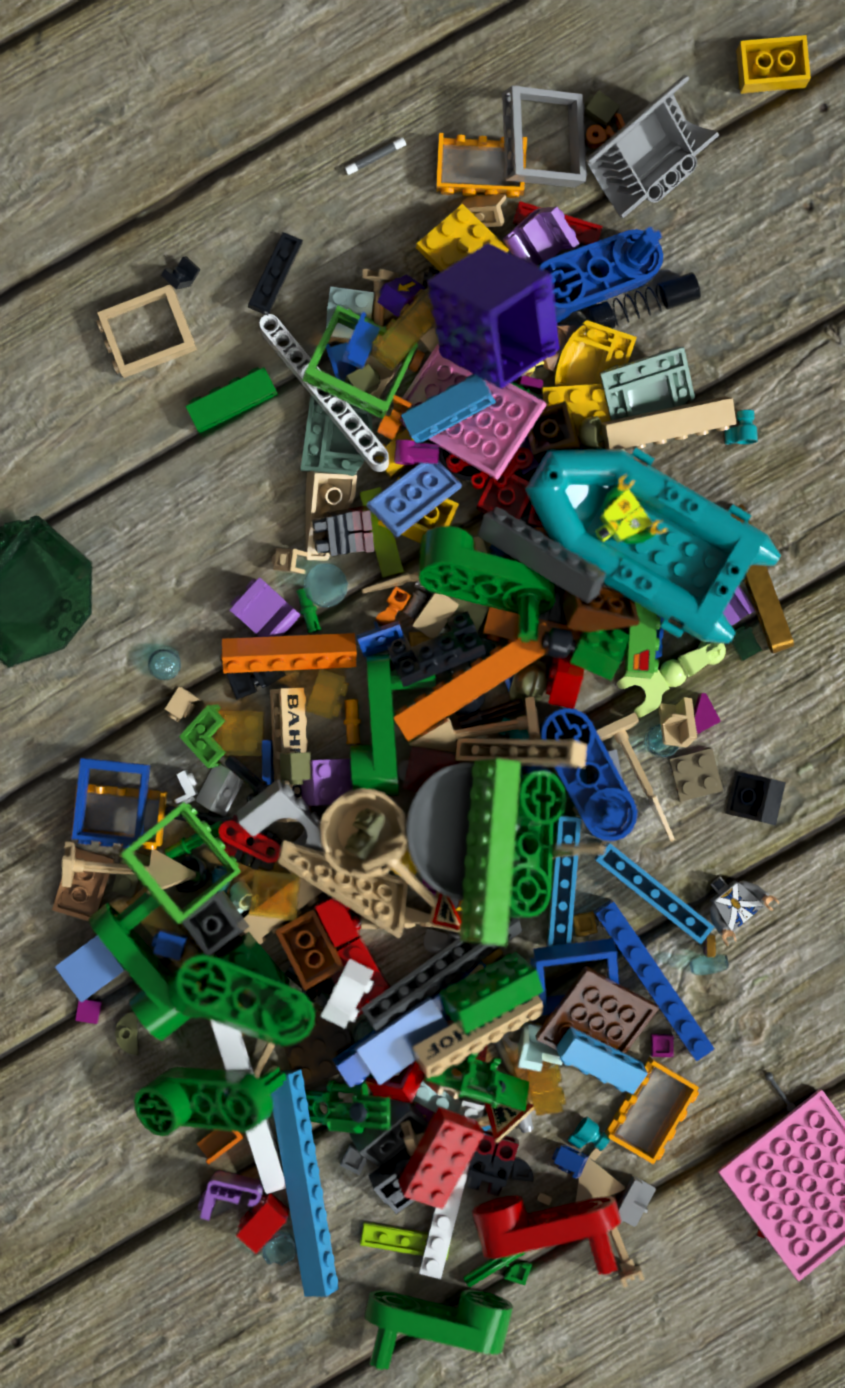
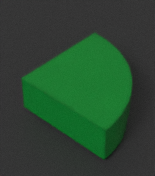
[504,1261,532,1286]

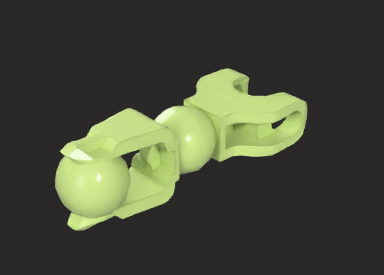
[616,641,726,718]

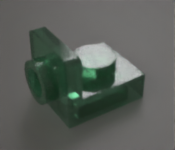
[731,625,762,661]

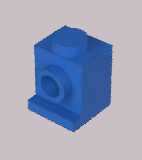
[552,1144,589,1179]

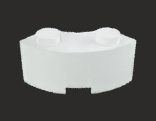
[321,959,374,1028]

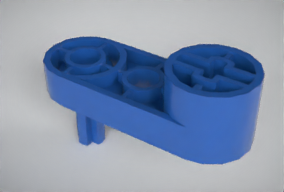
[539,227,663,323]
[540,708,637,841]

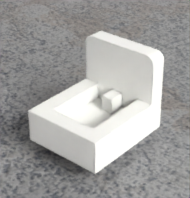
[174,770,198,804]

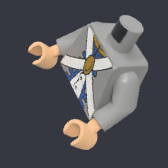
[710,876,779,946]

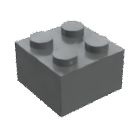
[182,891,250,956]

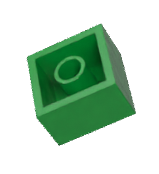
[570,629,630,681]

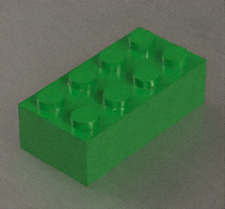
[439,951,543,1034]

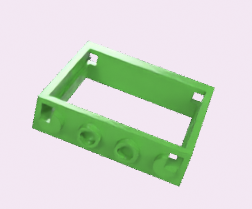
[302,306,418,419]
[119,802,241,924]

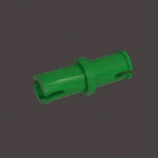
[296,587,322,634]

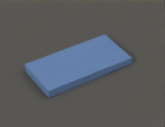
[367,460,462,537]
[355,996,449,1085]

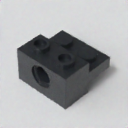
[368,1149,415,1214]

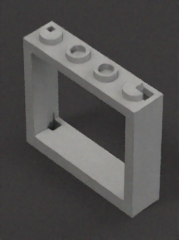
[502,86,587,188]

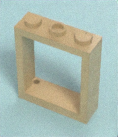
[96,285,197,378]

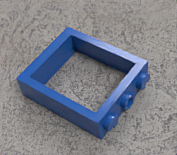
[72,758,151,849]
[530,938,619,1015]

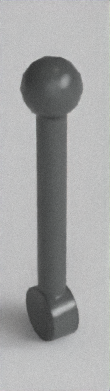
[765,1072,795,1112]

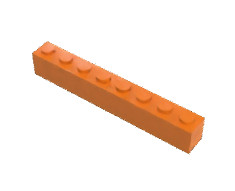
[393,622,549,742]

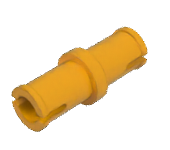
[343,699,361,744]

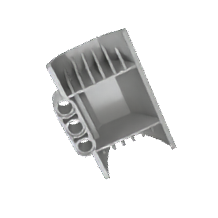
[586,75,719,218]

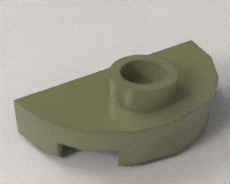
[115,1011,139,1055]

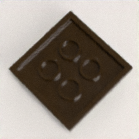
[283,1008,354,1086]

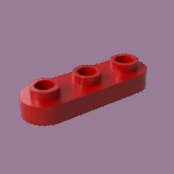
[219,820,281,863]

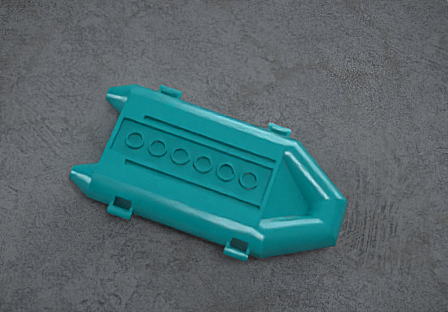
[525,447,781,644]

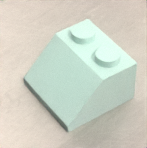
[326,286,375,339]

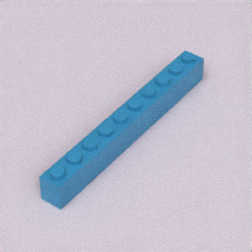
[270,1069,339,1297]

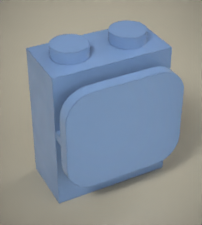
[55,936,126,1003]

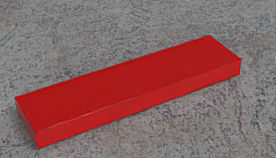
[513,201,603,246]

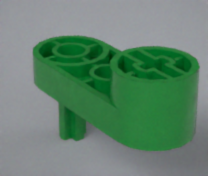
[419,526,555,643]
[351,654,436,797]
[509,771,566,918]
[88,891,191,1041]
[168,955,315,1046]
[134,1066,286,1137]
[364,1290,513,1370]

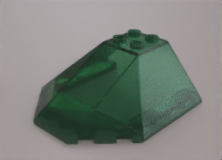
[0,515,92,668]

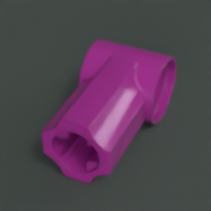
[394,440,439,465]

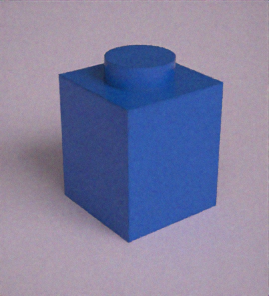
[152,929,188,960]

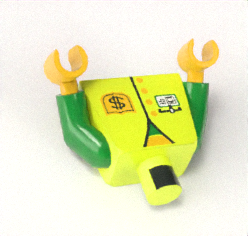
[595,474,667,544]

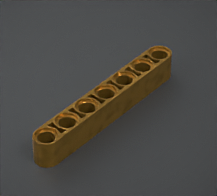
[726,504,794,654]

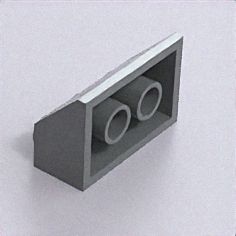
[349,1099,430,1167]

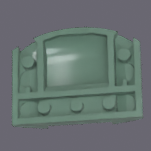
[600,346,695,420]
[301,390,372,476]

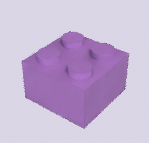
[301,759,353,805]

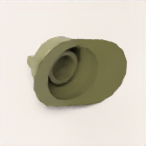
[509,660,548,708]

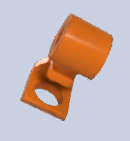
[585,113,625,149]
[378,395,413,440]
[375,586,411,626]

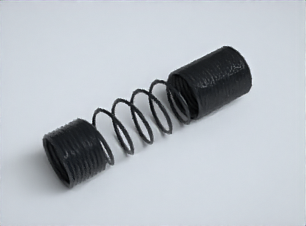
[588,272,701,329]

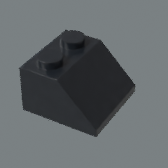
[725,771,786,825]

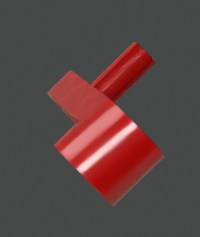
[472,1195,622,1275]

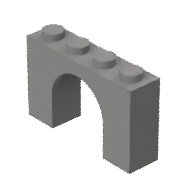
[237,779,324,878]

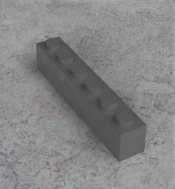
[478,507,606,603]

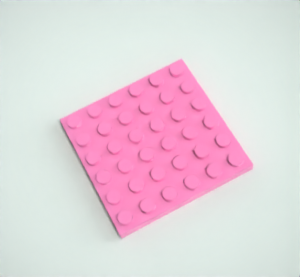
[717,1089,845,1281]

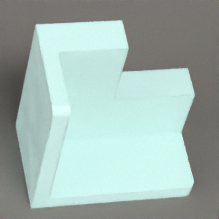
[518,1022,562,1071]

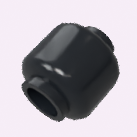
[541,627,576,659]

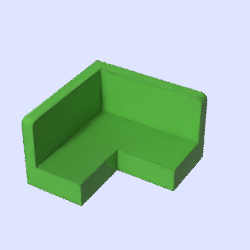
[179,705,226,768]

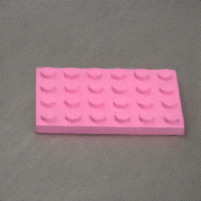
[400,344,546,480]

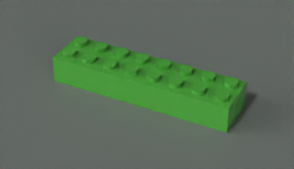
[459,759,521,945]

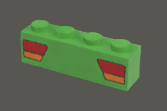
[624,601,661,679]

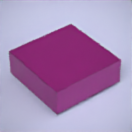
[520,376,544,392]
[75,999,102,1024]
[651,1034,674,1057]

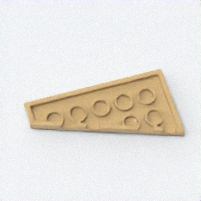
[278,840,408,938]

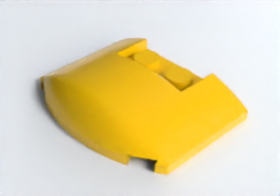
[555,320,637,386]

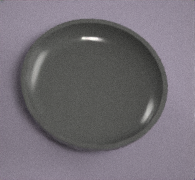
[406,763,526,900]

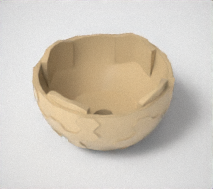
[319,789,407,878]

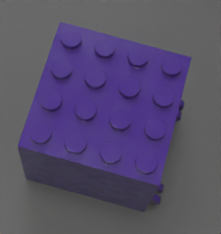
[428,243,559,389]

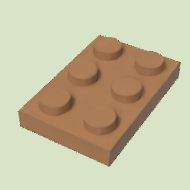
[52,846,115,921]

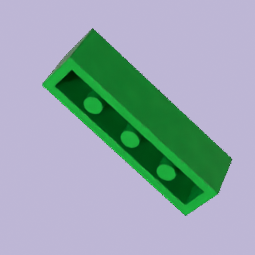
[186,367,278,433]

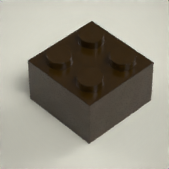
[528,401,581,463]

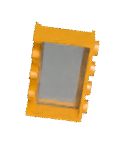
[436,133,527,198]
[71,784,168,849]
[605,1056,699,1164]

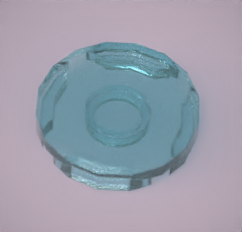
[304,563,348,608]

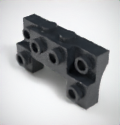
[385,611,486,687]

